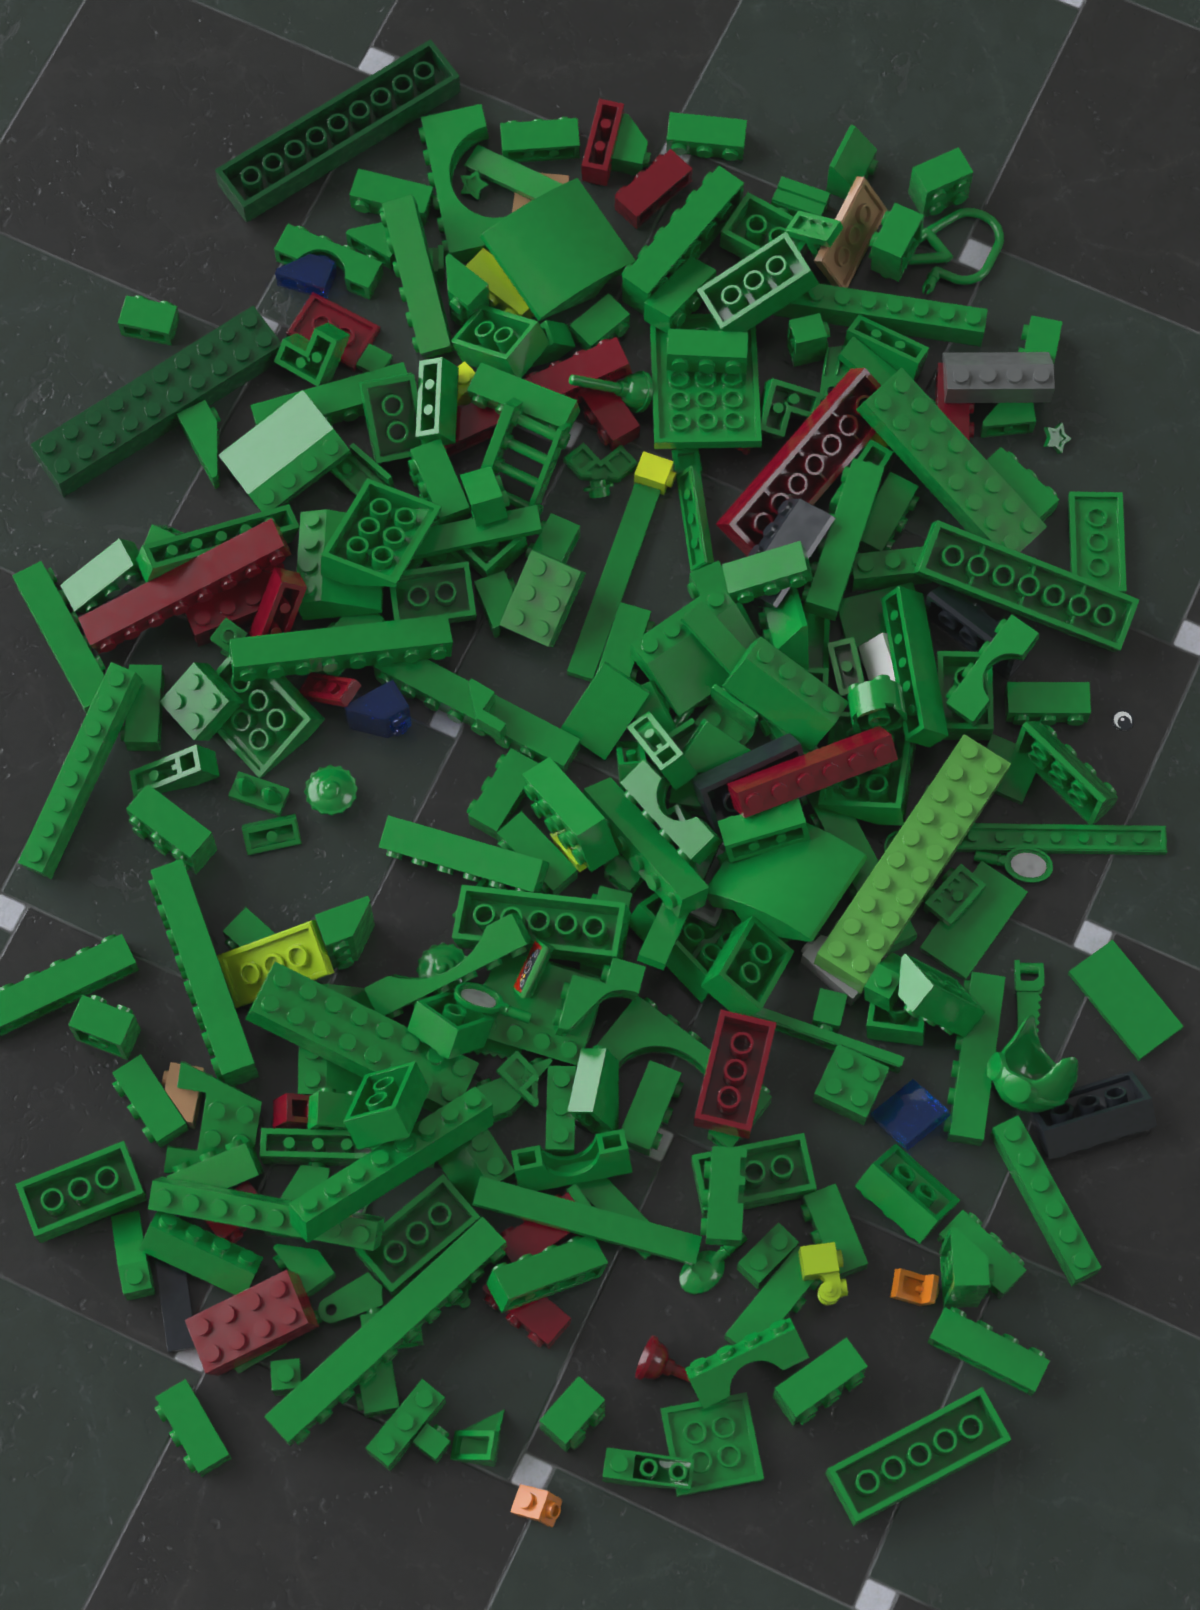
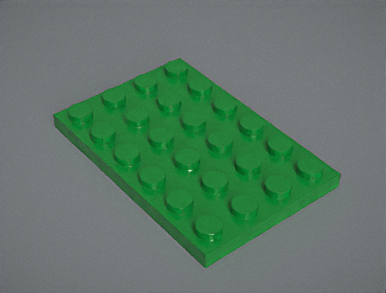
[650,314,762,449]

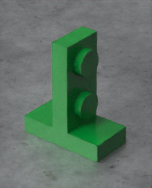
[785,211,844,275]

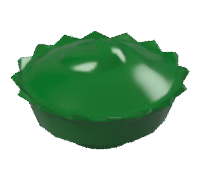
[304,764,358,816]
[416,942,467,994]

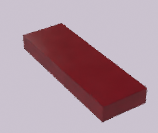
[298,672,361,707]

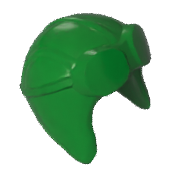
[986,1015,1078,1113]

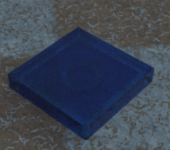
[870,1079,951,1151]

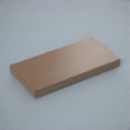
[814,177,887,288]

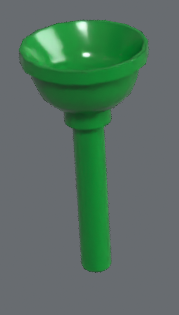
[569,371,653,413]

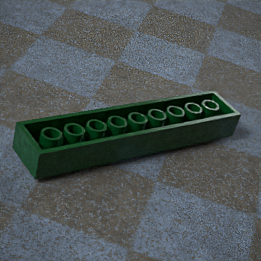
[215,39,461,223]
[30,305,281,497]

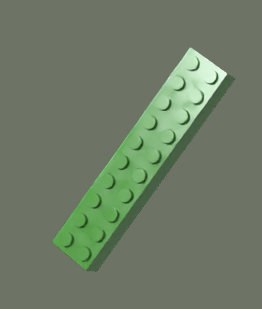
[813,734,1011,993]

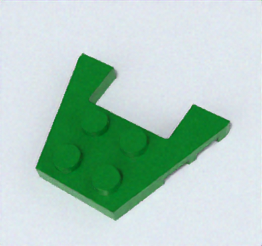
[164,1061,262,1173]

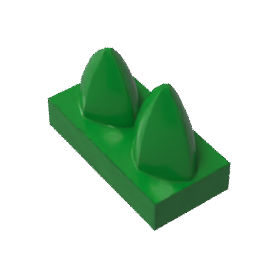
[228,771,290,816]

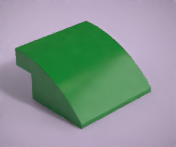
[480,178,636,321]
[707,823,868,942]

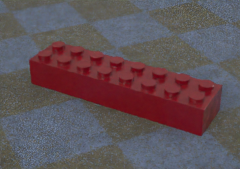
[716,368,881,557]

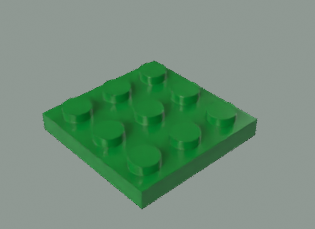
[660,1392,764,1497]

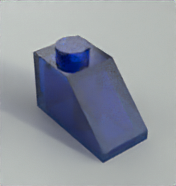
[275,254,337,299]

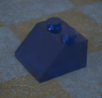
[345,680,412,738]

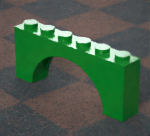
[418,104,505,263]
[597,996,772,1147]

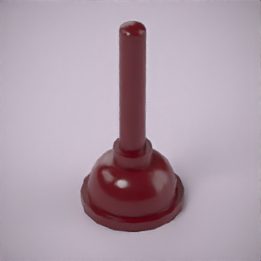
[635,1335,731,1392]

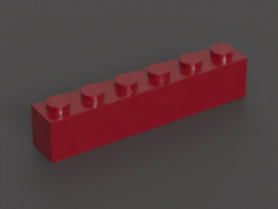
[727,726,898,818]

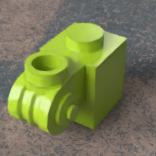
[799,1242,848,1306]

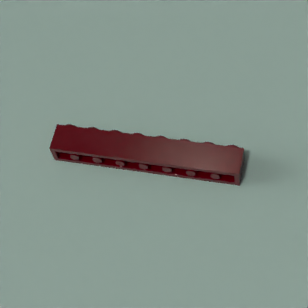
[443,337,632,457]
[79,518,292,654]

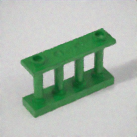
[480,397,571,517]

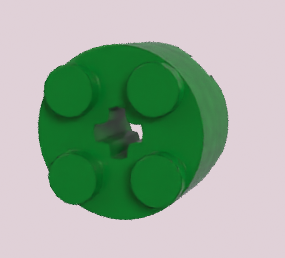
[847,674,908,734]

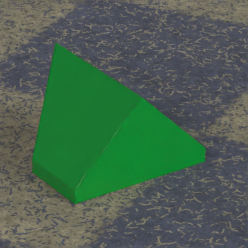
[450,1409,505,1467]

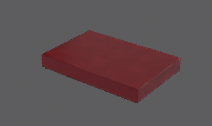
[286,292,381,372]

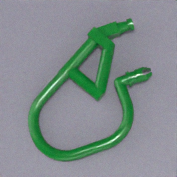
[880,208,1004,295]

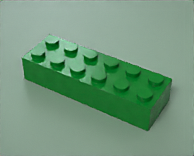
[621,166,744,316]
[452,885,631,965]
[825,1387,1011,1526]

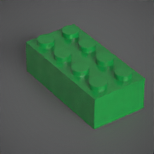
[697,232,819,332]
[522,757,619,872]
[691,1133,817,1218]
[15,1141,147,1244]
[354,1174,481,1298]

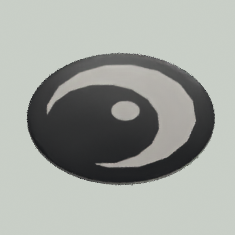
[1112,709,1134,731]

